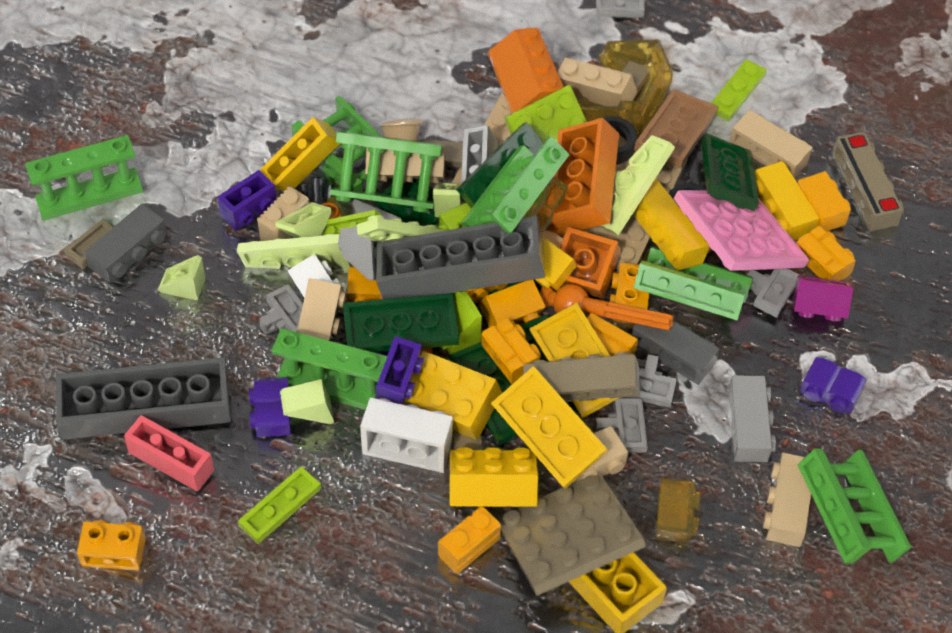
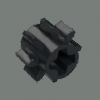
[302,177,334,204]

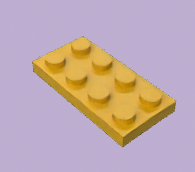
[529,303,619,418]
[491,366,608,489]

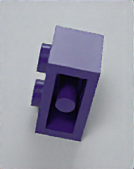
[217,170,277,231]
[375,336,424,405]

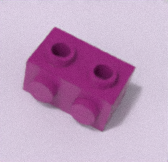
[792,275,853,321]

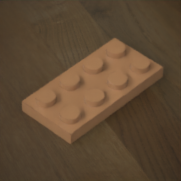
[634,89,719,168]

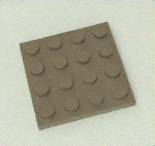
[495,472,646,595]

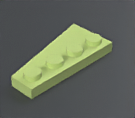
[598,135,675,236]
[357,215,446,241]
[237,234,354,273]

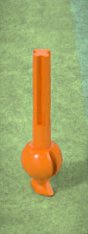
[539,284,674,331]

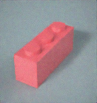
[124,415,214,492]

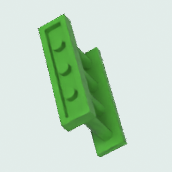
[291,96,381,201]
[329,131,443,212]
[25,135,143,221]
[461,136,570,234]
[634,246,753,320]
[271,328,387,410]
[797,449,911,564]

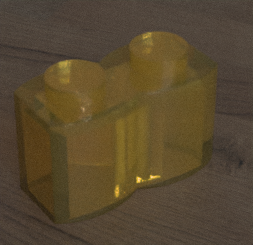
[523,177,568,232]
[655,478,700,543]

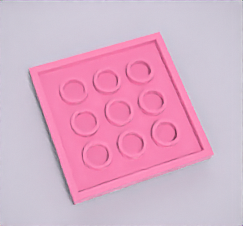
[673,190,809,271]

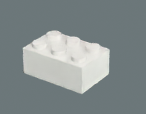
[361,398,453,473]

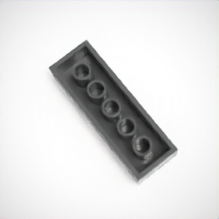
[376,216,545,299]
[56,357,231,439]

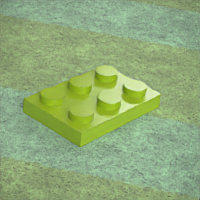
[503,85,587,143]

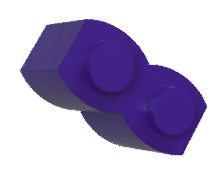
[800,357,867,414]
[249,378,291,437]

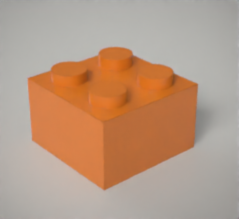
[560,227,621,300]

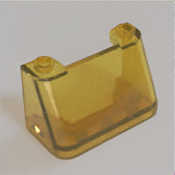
[577,39,673,139]

